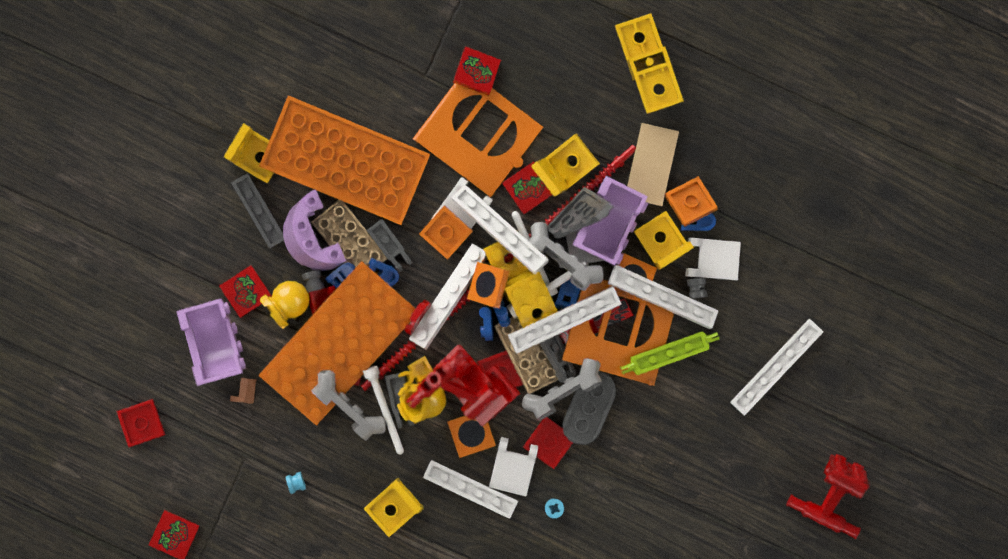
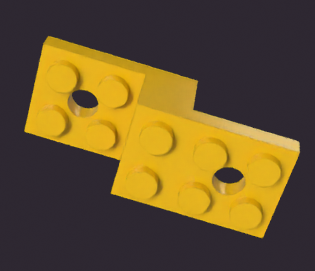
[615,13,684,114]
[483,242,558,328]

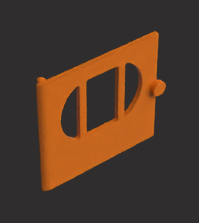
[413,83,543,197]
[562,280,674,386]

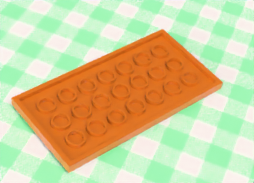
[259,95,430,225]
[259,261,416,426]

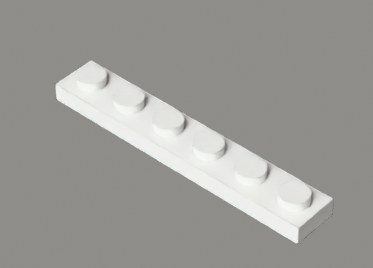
[452,185,548,275]
[409,244,487,350]
[608,265,718,329]
[508,286,621,354]
[730,319,823,416]

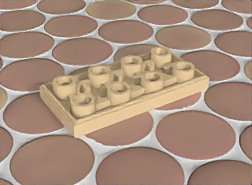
[627,123,679,206]
[311,200,388,267]
[494,317,558,394]

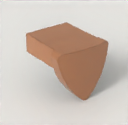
[230,378,256,404]

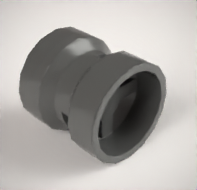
[302,270,325,292]
[687,278,708,299]

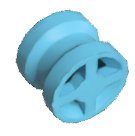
[286,471,306,494]
[545,498,564,518]

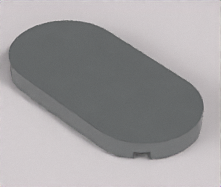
[562,371,616,445]

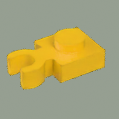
[398,356,433,386]

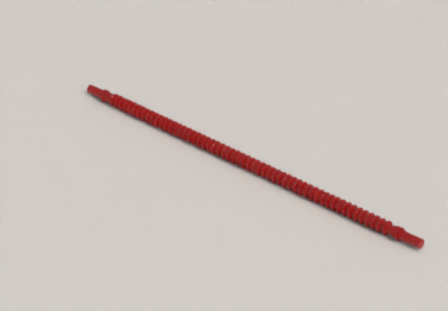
[360,145,636,391]

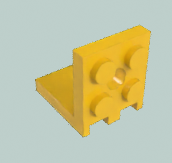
[224,123,274,184]
[531,133,600,197]
[634,211,694,270]
[364,478,424,537]

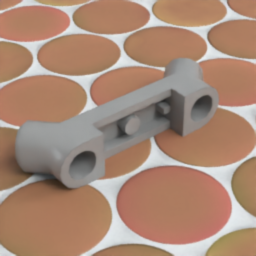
[528,222,603,291]
[522,358,602,420]
[311,370,385,441]

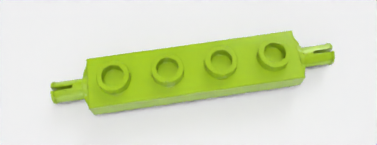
[620,331,719,375]

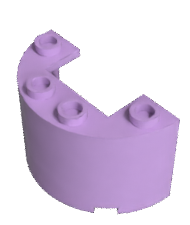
[573,176,648,265]
[283,190,346,271]
[177,299,246,386]

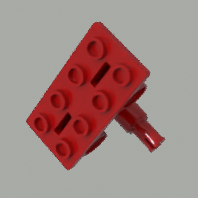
[406,344,509,426]
[786,454,869,539]

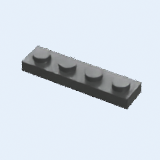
[231,173,284,249]

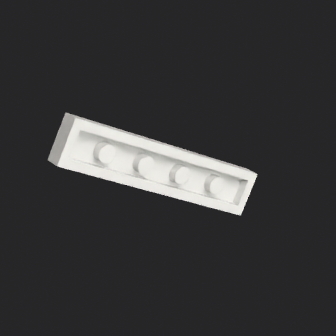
[423,460,518,519]

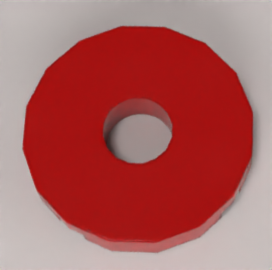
[404,300,432,335]

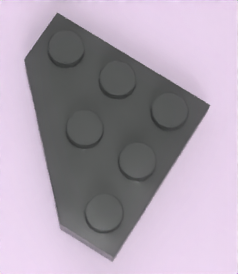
[548,187,613,239]

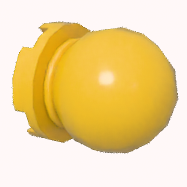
[260,281,309,329]
[397,383,446,423]

